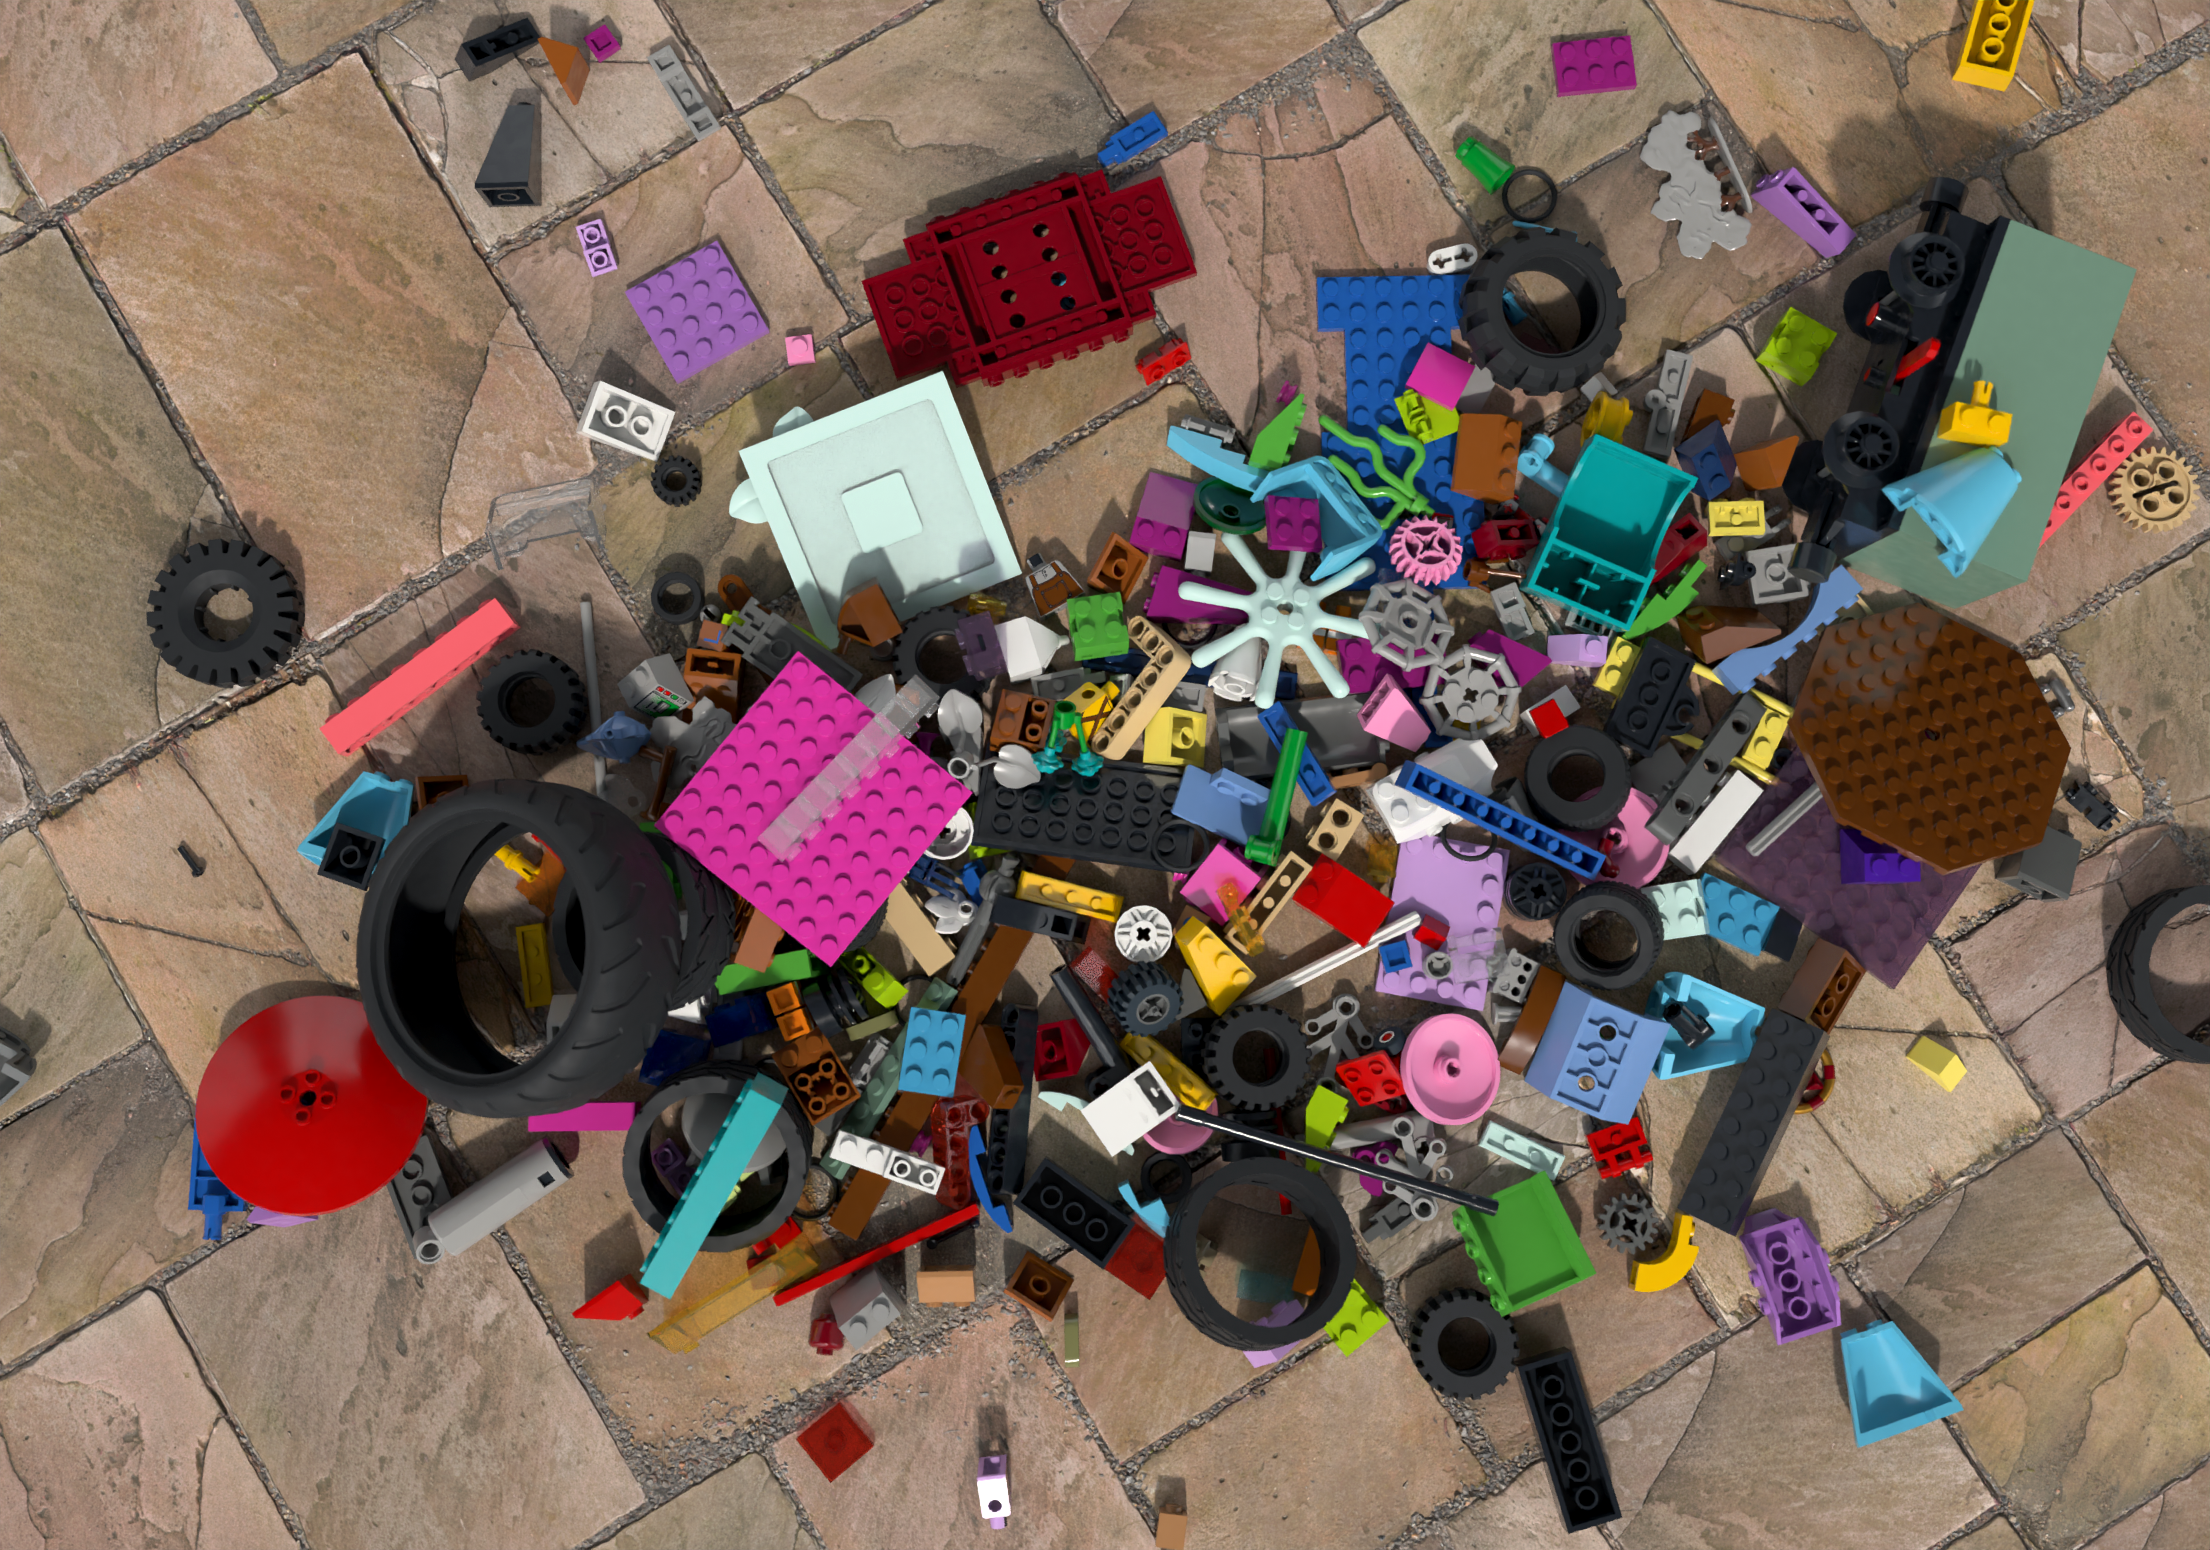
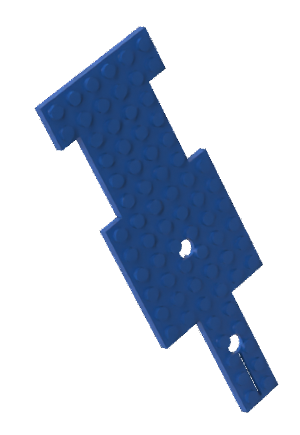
[1316,275,1487,720]

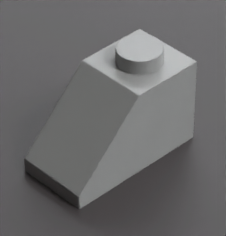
[1184,531,1216,578]

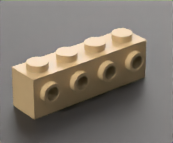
[1223,851,1313,955]

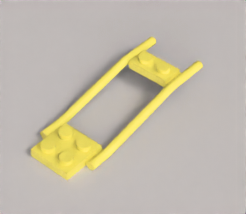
[1592,636,1794,792]

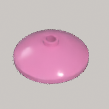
[1143,1081,1219,1155]

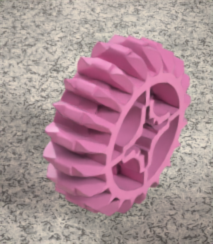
[1389,515,1463,587]

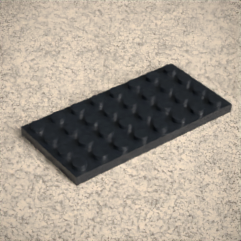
[971,743,1195,875]

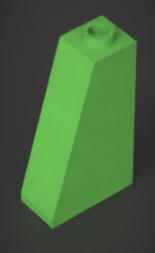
[715,949,831,995]

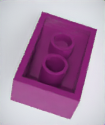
[1129,472,1198,562]

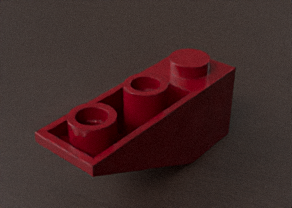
[1649,513,1707,587]

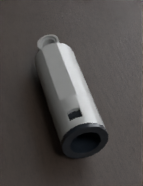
[413,1135,575,1264]

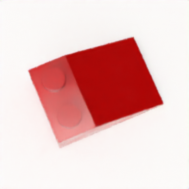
[1292,854,1395,948]

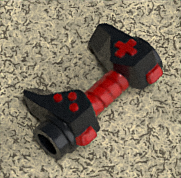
[1492,493,1549,540]

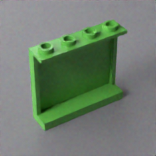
[1452,1170,1597,1317]

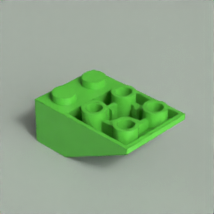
[1248,393,1307,474]

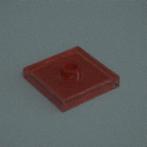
[796,1401,875,1483]

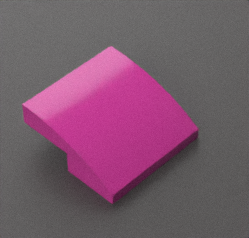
[1405,343,1475,411]

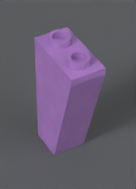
[1751,167,1856,258]

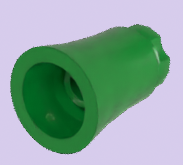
[1455,136,1515,195]

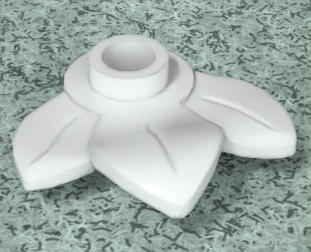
[925,887,979,934]

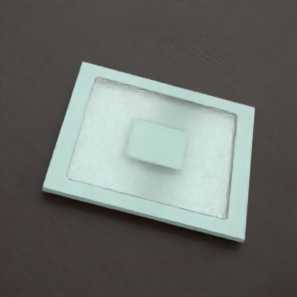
[739,371,1022,649]

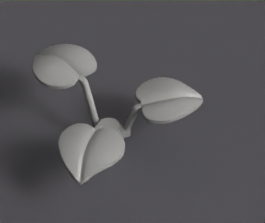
[930,689,1041,789]

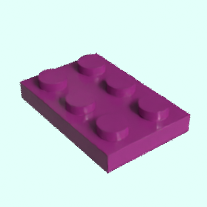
[1551,35,1637,97]

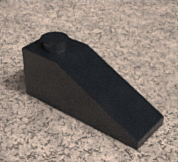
[455,17,540,82]

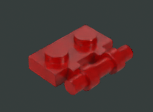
[1584,1116,1653,1179]

